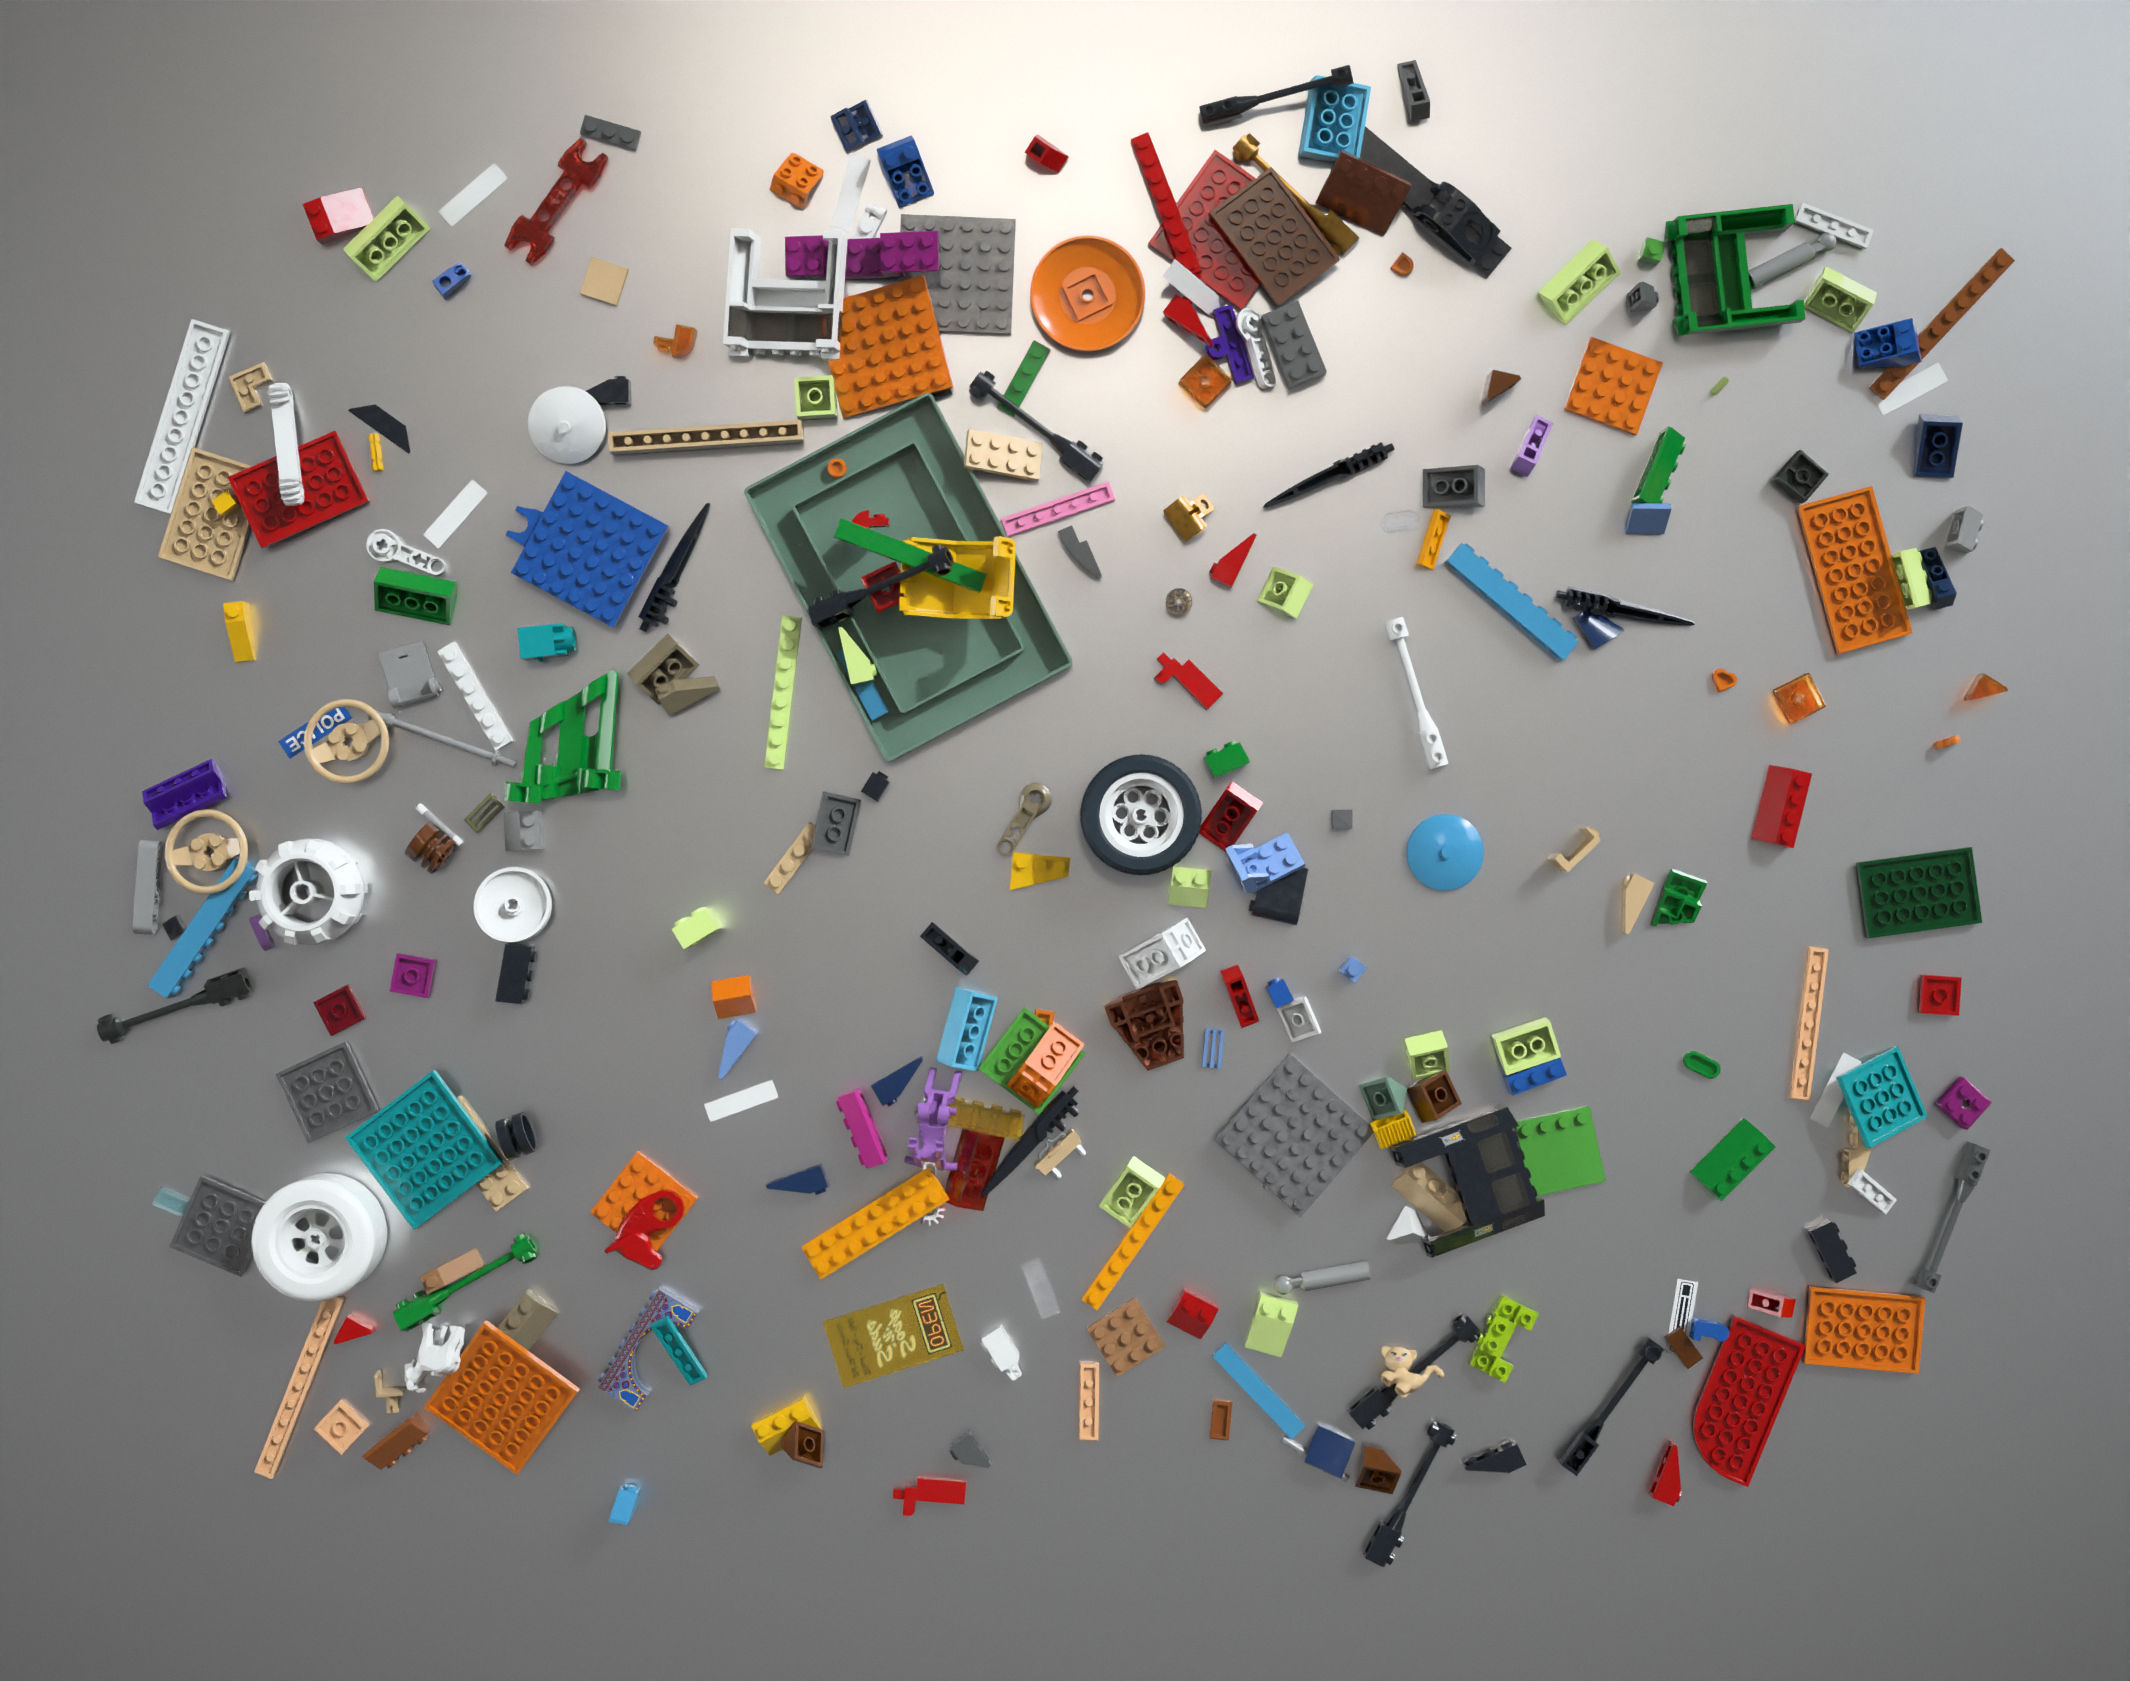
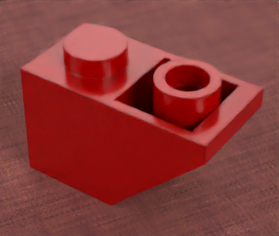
[1024,134,1069,173]

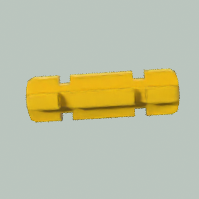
[368,433,383,471]

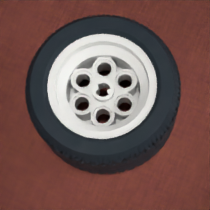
[1080,754,1202,875]

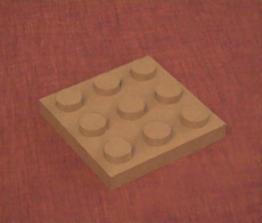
[1086,1297,1166,1377]

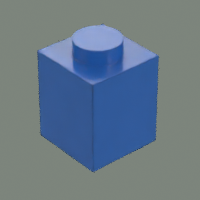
[1265,977,1294,1008]

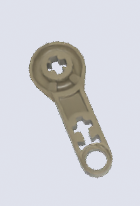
[997,783,1052,856]

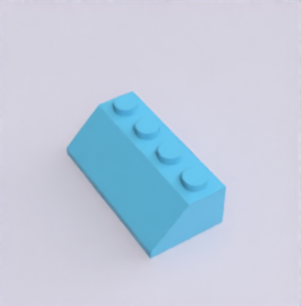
[936,987,998,1071]

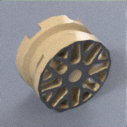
[1166,588,1192,617]

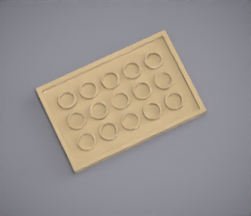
[158,447,252,581]

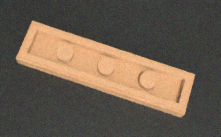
[1079,1362,1099,1441]

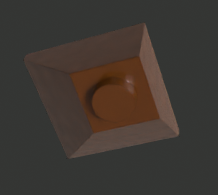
[1355,1447,1401,1494]

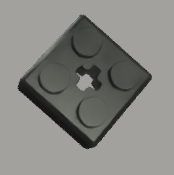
[1773,450,1829,504]

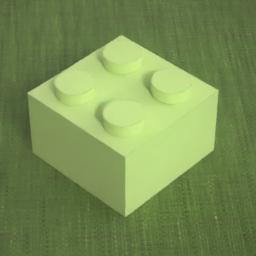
[794,375,837,420]

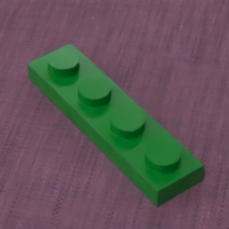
[997,340,1051,417]

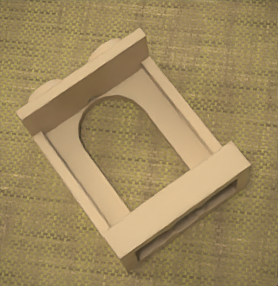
[1548,827,1602,872]

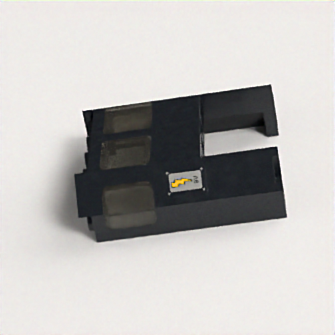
[1390,1107,1545,1258]

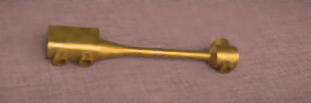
[1232,133,1360,254]

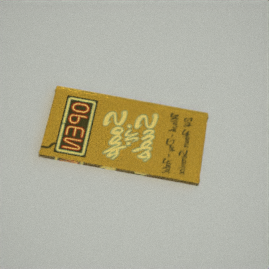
[823,1284,964,1388]

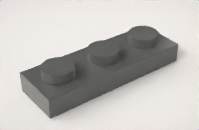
[580,115,641,151]

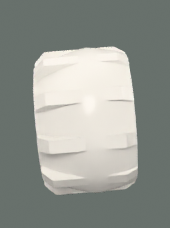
[249,839,368,945]

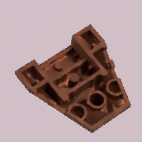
[1104,980,1184,1071]

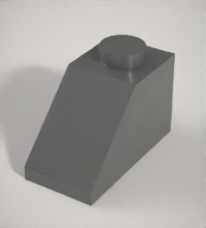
[950,1430,992,1468]

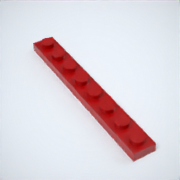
[1131,132,1202,275]

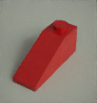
[1162,294,1213,347]
[1209,533,1257,588]
[1220,965,1259,1028]
[1648,1440,1681,1506]

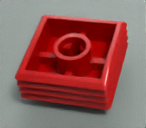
[861,562,904,613]

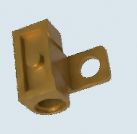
[1163,494,1214,541]

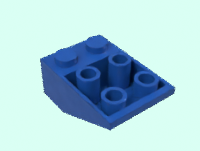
[876,135,935,208]
[1854,318,1922,367]

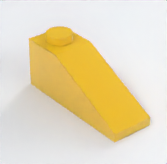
[223,601,255,662]

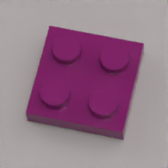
[390,953,436,998]

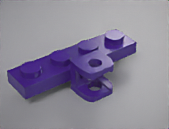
[1205,304,1254,384]

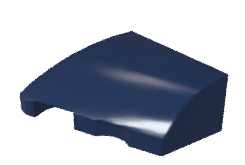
[1573,608,1624,650]

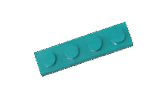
[650,1316,708,1386]

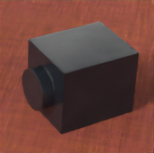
[861,771,890,802]

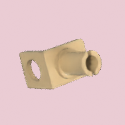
[374,1370,406,1414]

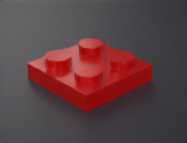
[1919,975,1962,1016]

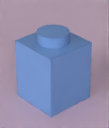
[1338,955,1367,983]

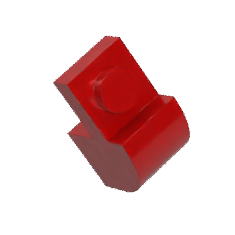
[852,510,890,529]

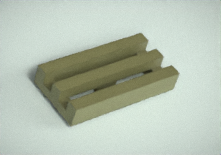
[464,793,506,833]

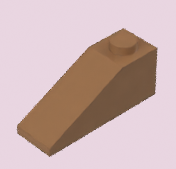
[419,1248,484,1294]

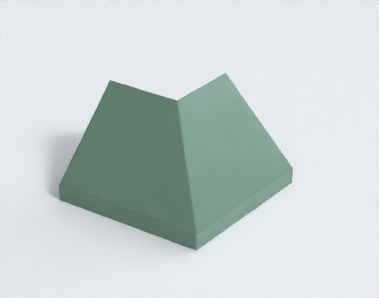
[1359,1076,1407,1120]

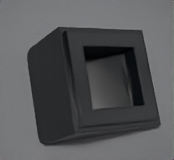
[162,915,186,941]

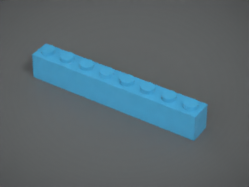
[1444,543,1579,661]
[147,858,258,999]

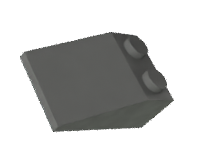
[1423,465,1485,508]

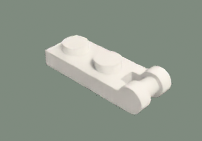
[851,201,887,239]

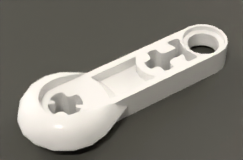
[1236,308,1276,389]
[366,529,446,576]

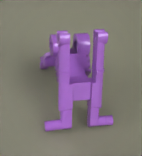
[904,1067,962,1171]

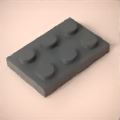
[811,791,861,856]

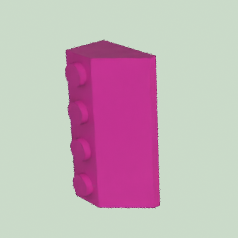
[836,1087,889,1169]

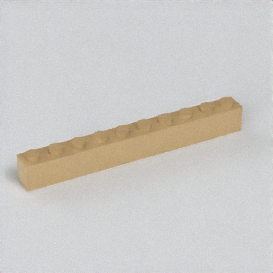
[608,420,804,455]

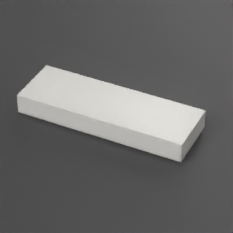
[1847,1168,1897,1215]

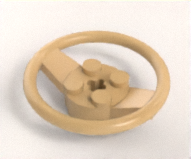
[304,699,389,784]
[165,809,248,894]

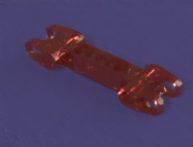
[504,138,608,266]

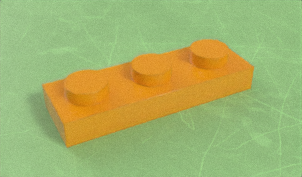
[1417,509,1451,570]

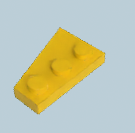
[1010,852,1070,890]

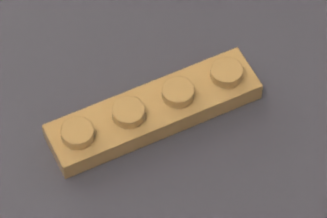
[763,822,815,895]

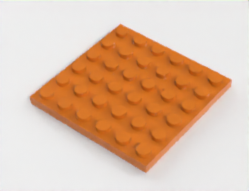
[816,275,954,419]
[424,1320,580,1475]

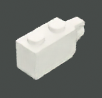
[980,1324,1022,1381]

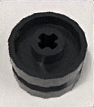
[495,1112,537,1161]

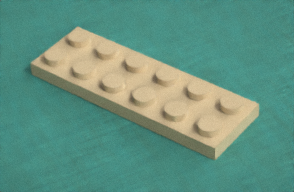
[457,1096,528,1212]

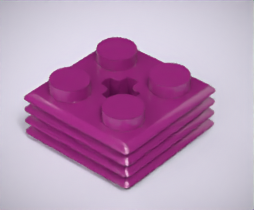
[1936,1076,1992,1130]

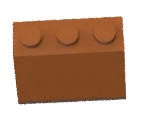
[362,1413,431,1470]

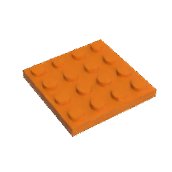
[1564,337,1663,436]
[590,1151,698,1251]

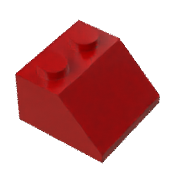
[1166,1288,1219,1340]

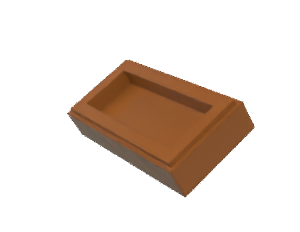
[1209,1399,1232,1441]

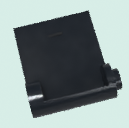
[1248,868,1308,925]

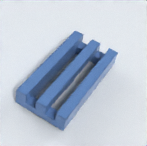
[1202,1029,1225,1069]

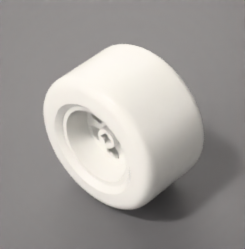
[251,1173,387,1302]

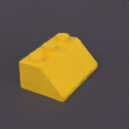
[751,1395,821,1456]

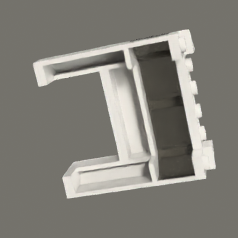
[723,228,848,362]

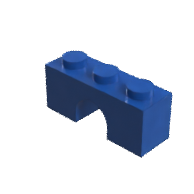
[1503,1058,1567,1096]

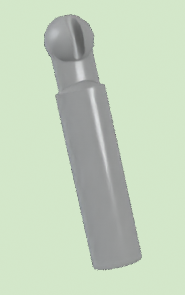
[1748,232,1836,289]
[1275,1260,1371,1295]

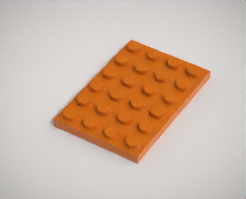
[1803,1286,1926,1374]

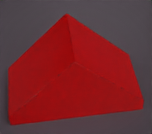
[334,1314,376,1345]

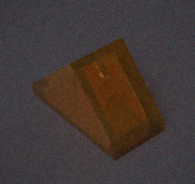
[1964,673,2008,701]

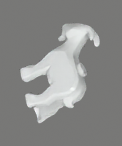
[404,1322,465,1393]

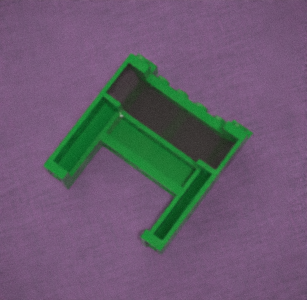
[1664,204,1806,336]

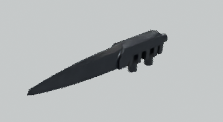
[1263,442,1395,508]
[638,503,710,632]
[1556,586,1695,626]
[981,1086,1079,1198]

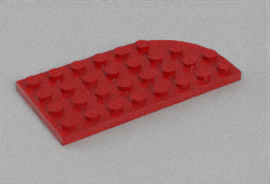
[1693,1315,1806,1487]

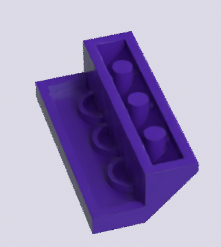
[142,759,227,830]

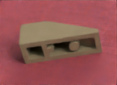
[655,676,720,716]

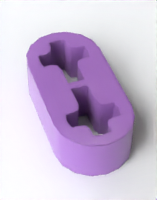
[249,914,275,951]

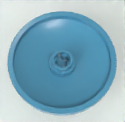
[1406,814,1484,891]

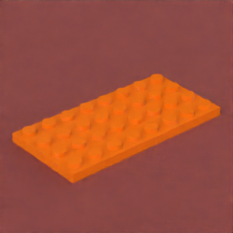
[1797,486,1913,654]

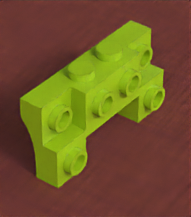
[1468,1294,1539,1383]

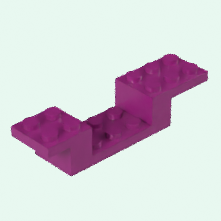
[785,231,939,280]

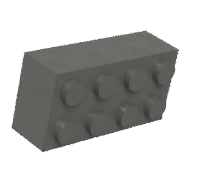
[1261,300,1327,390]

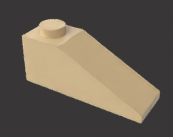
[1621,873,1655,935]

